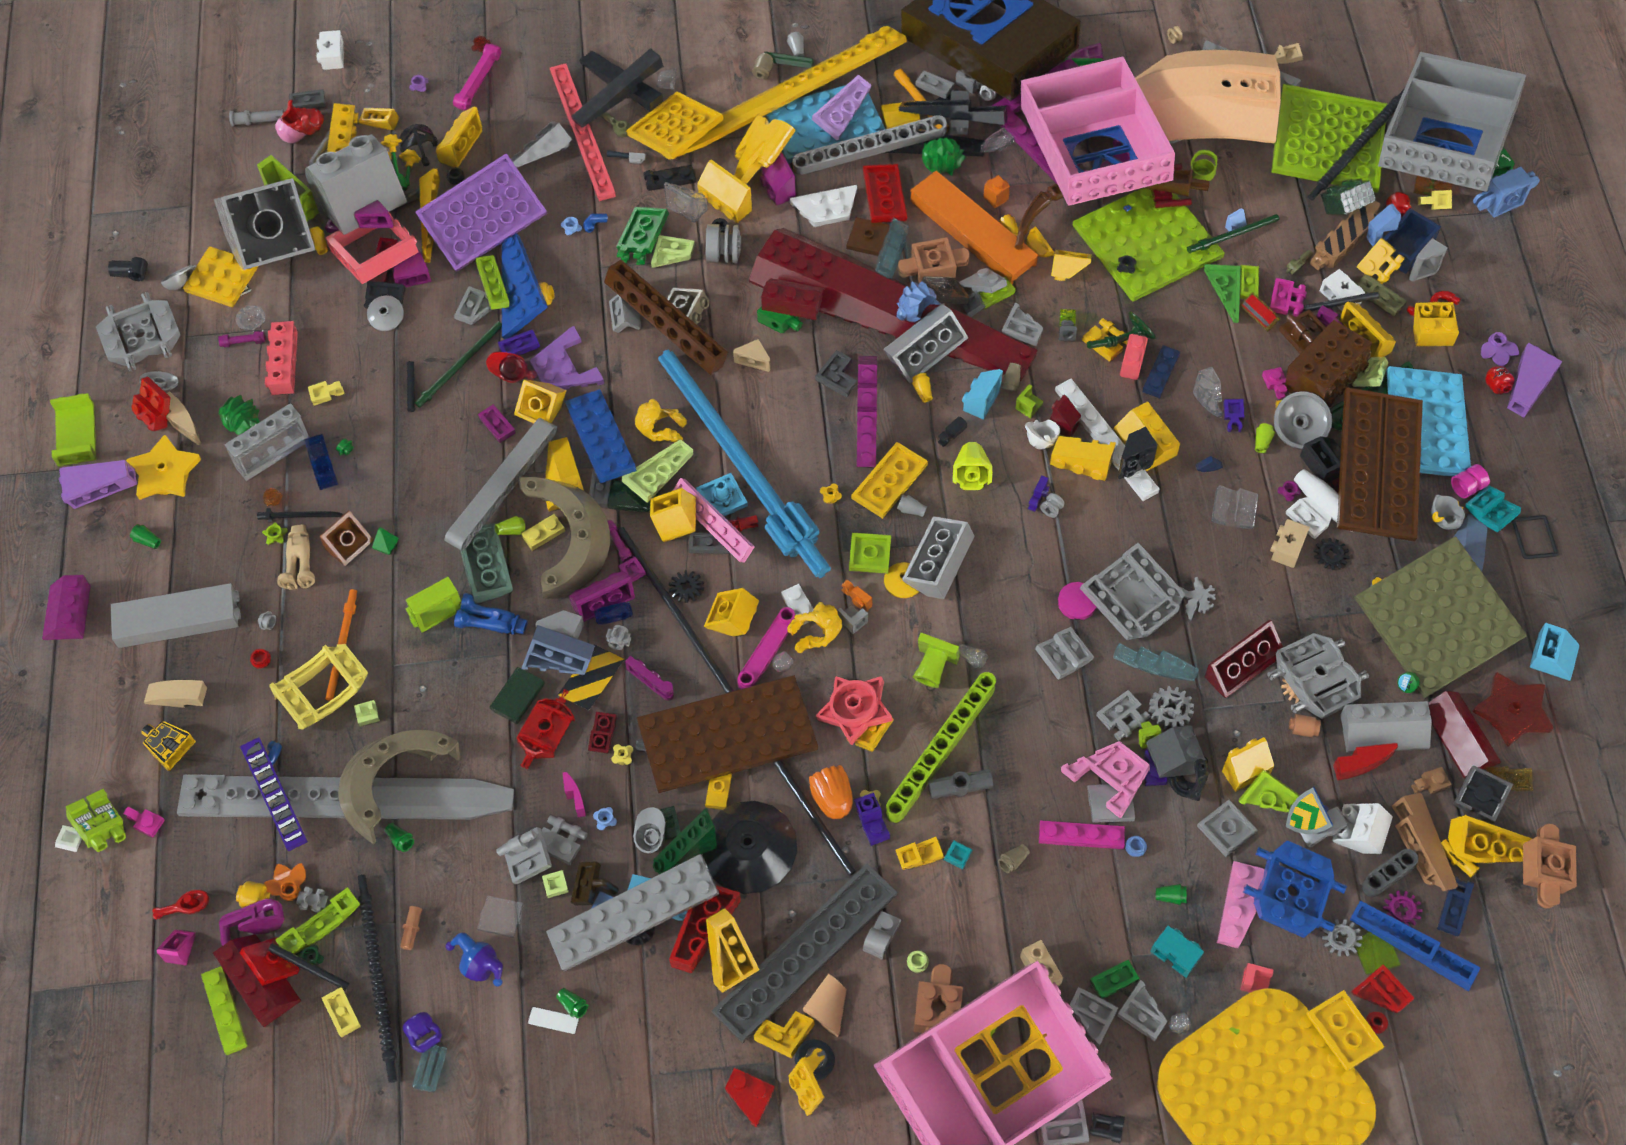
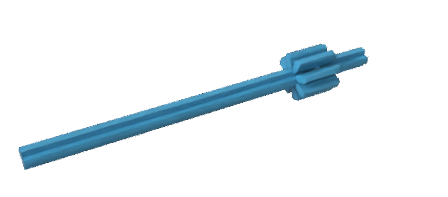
[658,350,831,578]

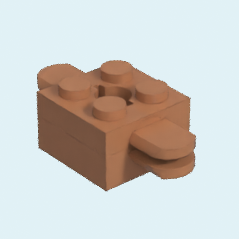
[898,237,969,285]
[1523,824,1577,909]
[914,964,963,1033]

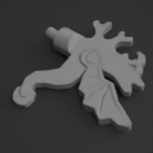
[1180,577,1216,621]

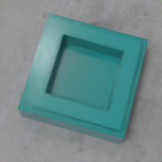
[944,840,973,869]

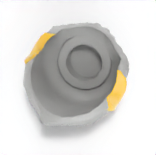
[1430,494,1465,530]

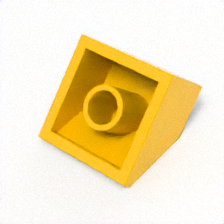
[704,588,759,636]

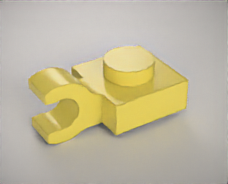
[1418,190,1452,209]
[308,381,344,406]

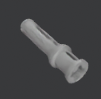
[229,109,284,127]

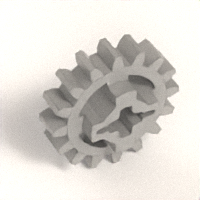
[1148,686,1194,730]

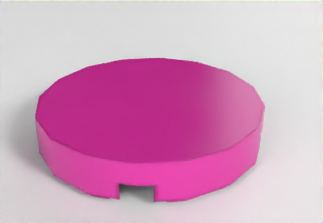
[1058,582,1097,620]

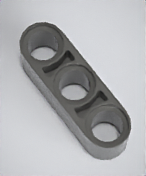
[1362,849,1418,897]

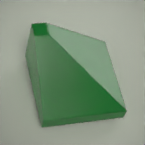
[372,527,399,555]

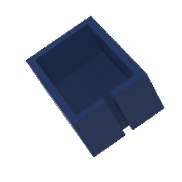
[1383,208,1441,274]

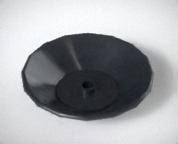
[702,801,798,894]

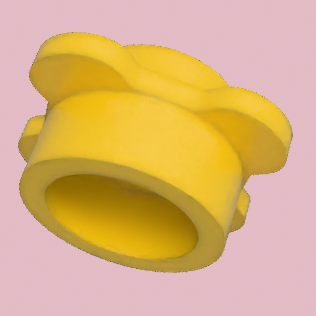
[820,483,842,504]

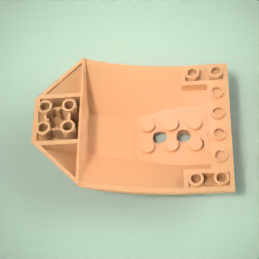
[1135,50,1280,144]

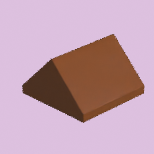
[319,510,374,566]

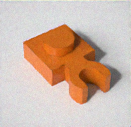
[841,580,872,612]

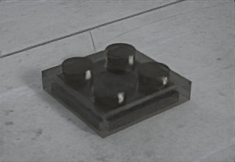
[922,276,970,305]

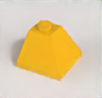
[1051,249,1092,281]
[514,379,566,423]

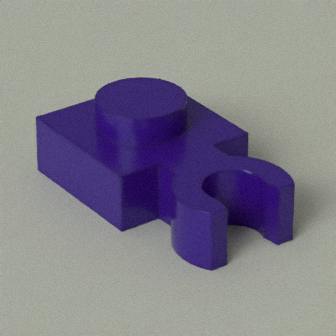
[1223,399,1244,432]
[1028,475,1050,512]
[1144,750,1167,786]

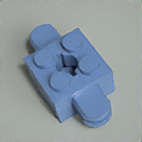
[1473,167,1540,217]

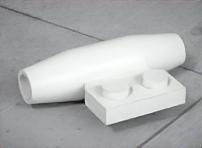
[1286,469,1353,540]

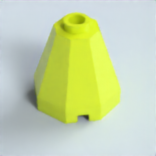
[953,442,993,490]

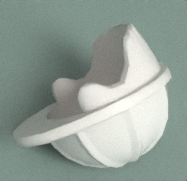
[1025,420,1061,449]

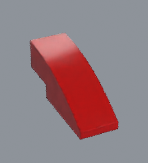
[1333,743,1398,780]

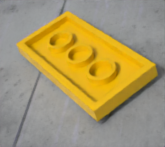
[851,442,928,519]

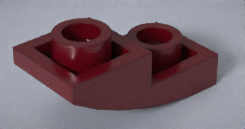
[588,712,617,754]

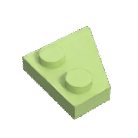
[651,235,695,268]
[1352,357,1388,387]

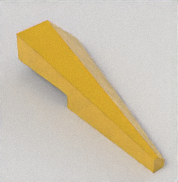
[419,168,440,263]

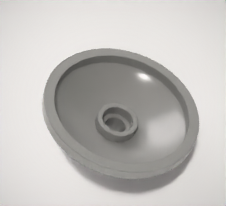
[1274,392,1332,449]

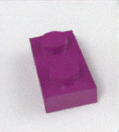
[478,404,516,443]

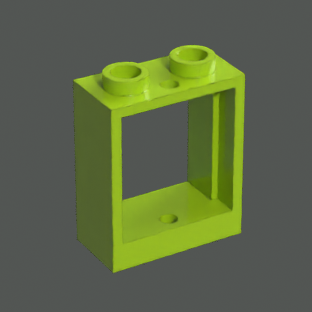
[405,577,461,633]

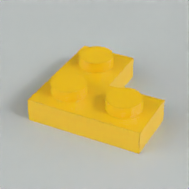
[754,1011,815,1058]

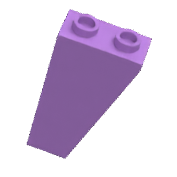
[1507,343,1562,417]
[59,460,137,509]

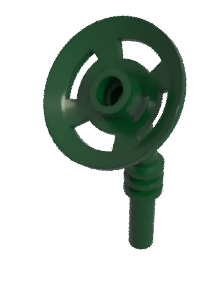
[1087,311,1156,349]

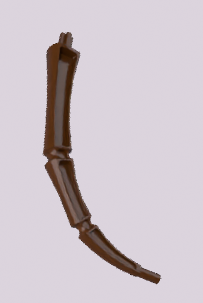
[1015,169,1210,250]

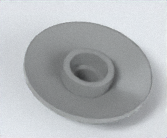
[367,295,404,331]
[139,371,179,391]

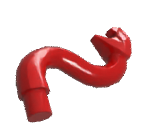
[1407,291,1461,316]

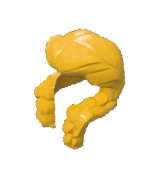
[635,399,687,443]
[787,602,842,653]

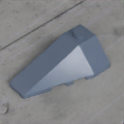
[1454,514,1487,572]

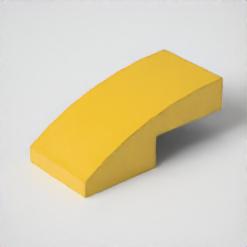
[896,837,944,870]

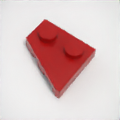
[1351,964,1415,1014]
[725,1068,775,1128]

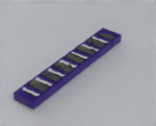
[240,737,308,852]

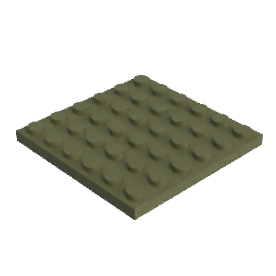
[1354,536,1527,699]

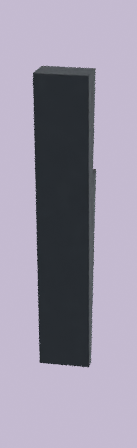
[571,48,664,128]
[579,51,663,112]
[899,100,1007,125]
[879,130,985,157]

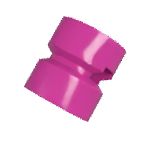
[1451,464,1490,499]

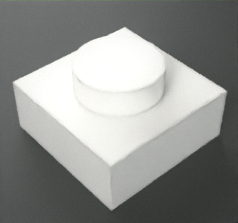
[55,825,82,852]

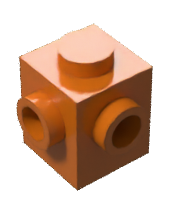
[983,175,1010,208]

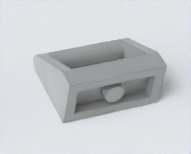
[1409,238,1448,281]

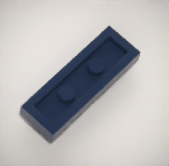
[1142,345,1180,398]

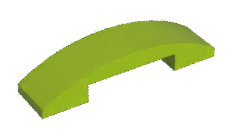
[275,887,360,954]

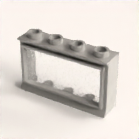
[224,403,311,481]

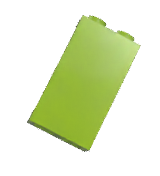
[257,155,319,222]
[50,393,96,467]

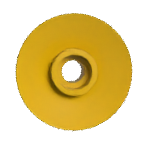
[884,562,919,598]

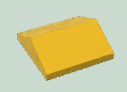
[881,102,921,130]

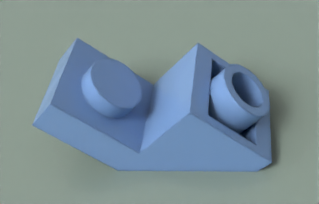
[1366,204,1401,247]

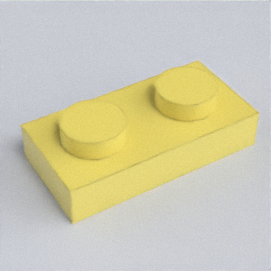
[521,514,565,551]
[322,987,361,1037]

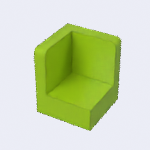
[1015,384,1043,419]

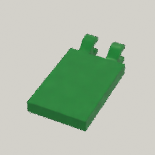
[616,207,669,265]

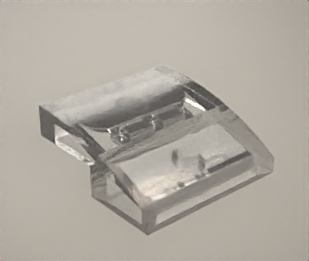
[1211,485,1258,529]

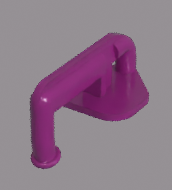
[219,899,284,946]

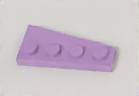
[812,75,871,141]

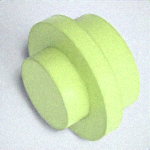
[907,951,929,973]

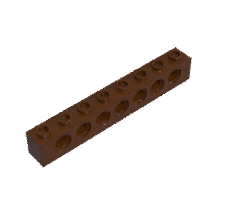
[604,260,728,375]

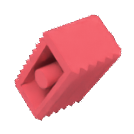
[1120,334,1148,380]

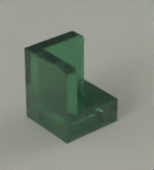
[660,806,681,840]

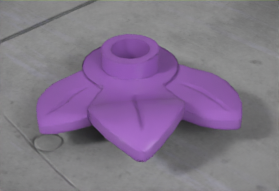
[1481,332,1519,366]

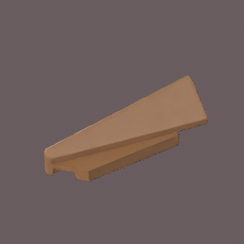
[1392,793,1458,891]

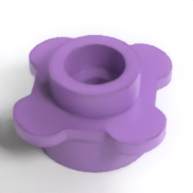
[409,75,429,92]

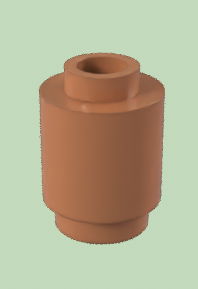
[1289,714,1321,738]

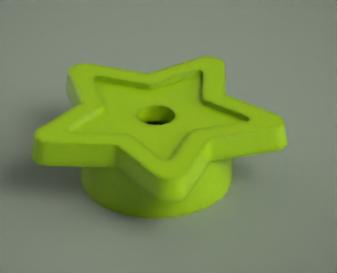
[262,522,288,545]

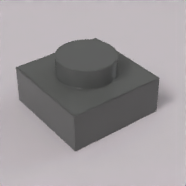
[961,291,985,317]

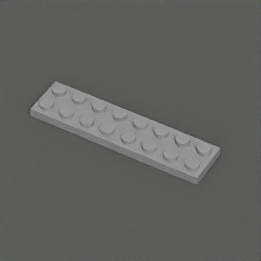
[546,854,719,971]

